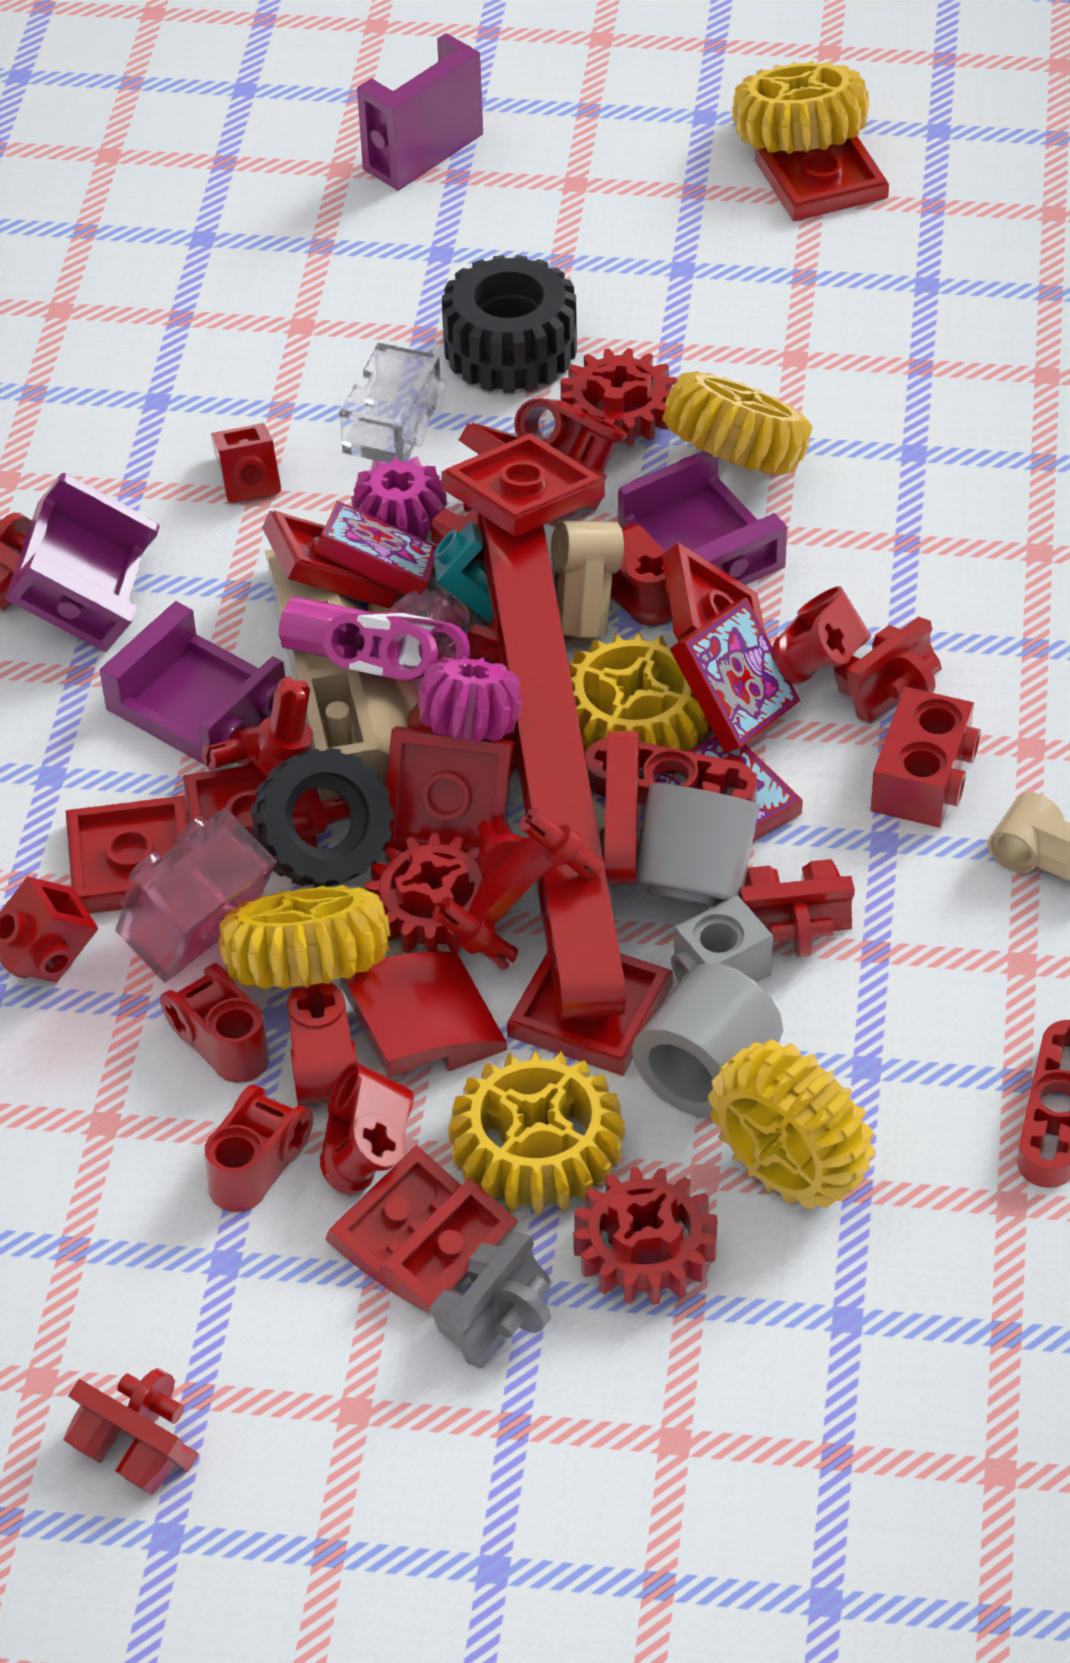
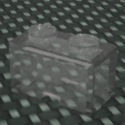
[339,342,447,463]

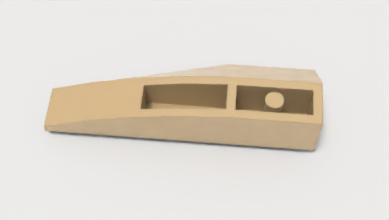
[265,549,419,801]

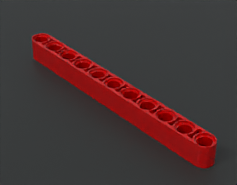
[478,513,626,1020]

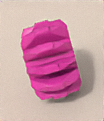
[351,455,447,541]
[418,655,522,744]

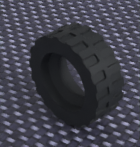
[250,748,394,888]

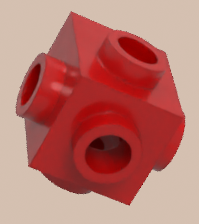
[0,876,99,983]

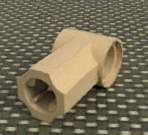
[551,521,624,638]
[987,792,1070,881]

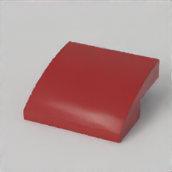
[340,951,507,1078]
[325,1145,519,1313]

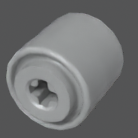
[636,783,760,907]
[632,963,784,1117]

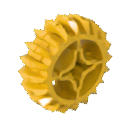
[732,60,869,154]
[662,371,813,476]
[568,632,709,771]
[218,885,390,990]
[707,1039,876,1210]
[448,1049,625,1216]

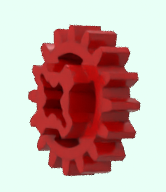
[560,348,677,447]
[365,833,482,953]
[573,1167,718,1305]

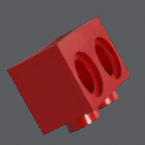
[870,687,981,828]

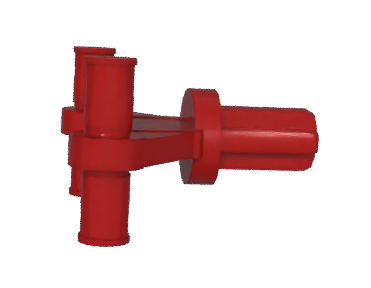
[202,677,351,838]
[432,808,605,970]

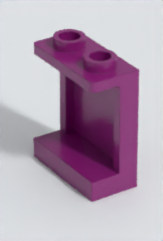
[357,33,483,191]
[618,450,787,585]
[5,473,160,652]
[99,600,285,767]

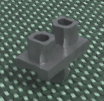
[430,1231,551,1368]

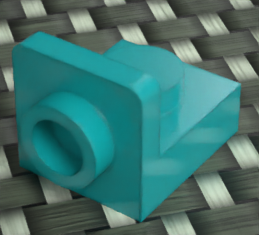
[434,521,493,623]

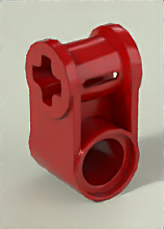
[514,398,628,481]
[610,523,673,626]
[773,586,872,685]
[160,963,269,1083]
[287,982,358,1106]
[320,1062,414,1195]
[205,1084,314,1212]

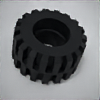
[442,255,577,393]

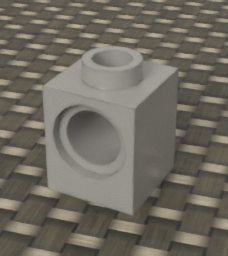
[671,895,773,982]

